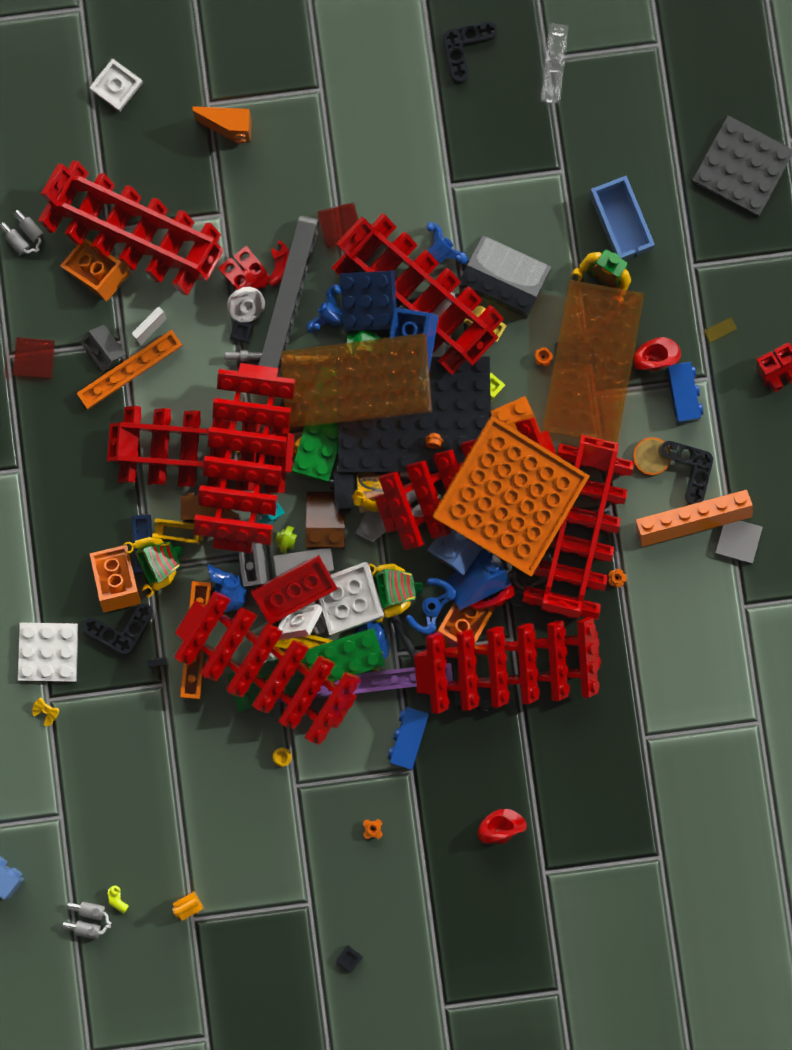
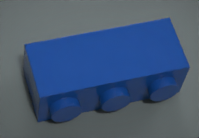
[666,362,703,424]
[387,707,429,770]

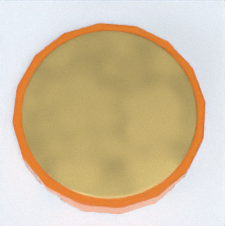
[633,437,671,476]

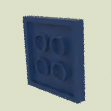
[340,271,397,331]

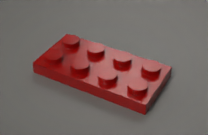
[251,555,338,625]

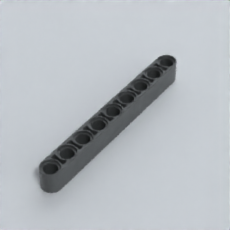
[259,216,320,377]

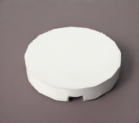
[227,287,265,322]

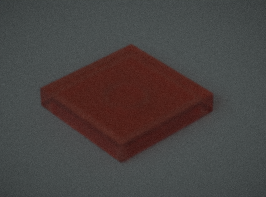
[317,202,359,249]
[13,337,55,379]

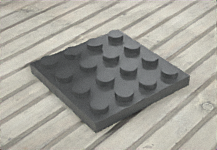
[692,116,792,217]

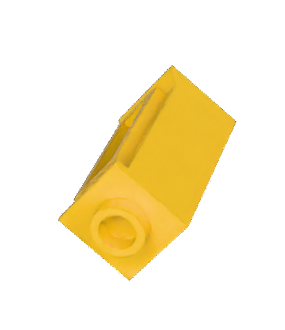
[152,518,204,545]

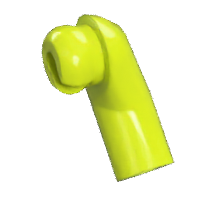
[108,886,129,914]

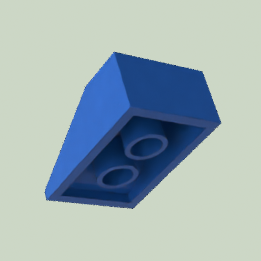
[446,549,511,611]

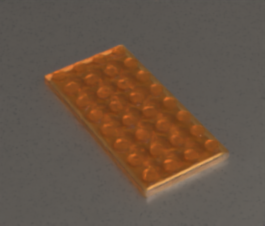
[542,280,645,443]
[281,334,432,428]

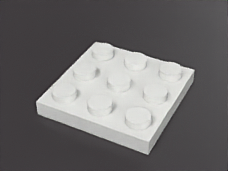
[319,562,385,636]
[18,623,78,682]

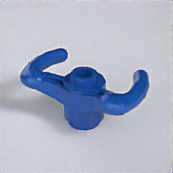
[426,222,469,265]
[306,284,343,334]
[406,578,456,635]

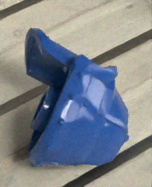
[207,564,247,613]

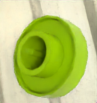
[275,526,297,554]

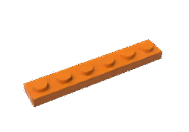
[77,330,183,410]

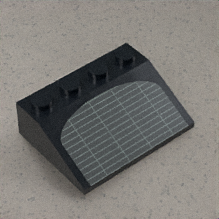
[459,236,551,318]

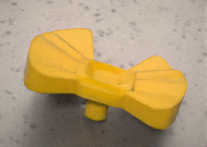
[32,698,59,726]

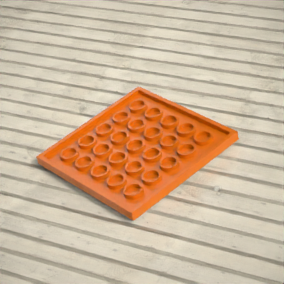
[432,416,590,576]

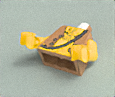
[352,472,383,513]

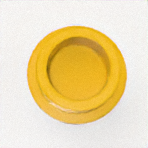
[272,747,292,767]

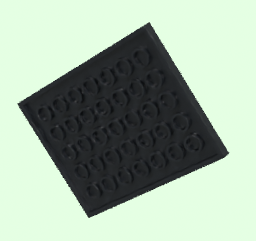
[336,356,491,473]

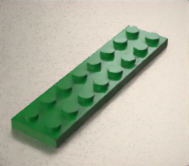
[226,628,386,712]

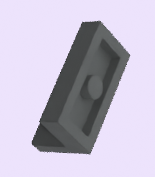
[80,325,126,371]

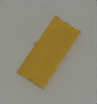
[704,317,737,342]

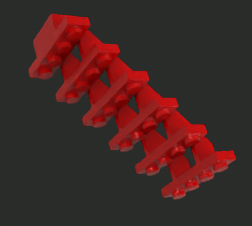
[38,161,224,295]
[331,213,504,375]
[193,363,295,553]
[107,406,294,494]
[374,417,556,550]
[522,435,634,620]
[174,591,361,745]
[414,617,601,714]

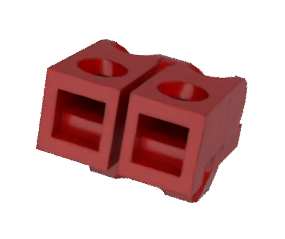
[218,246,271,290]
[756,342,792,393]

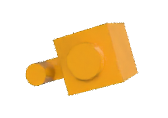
[172,891,204,921]

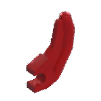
[269,240,289,287]

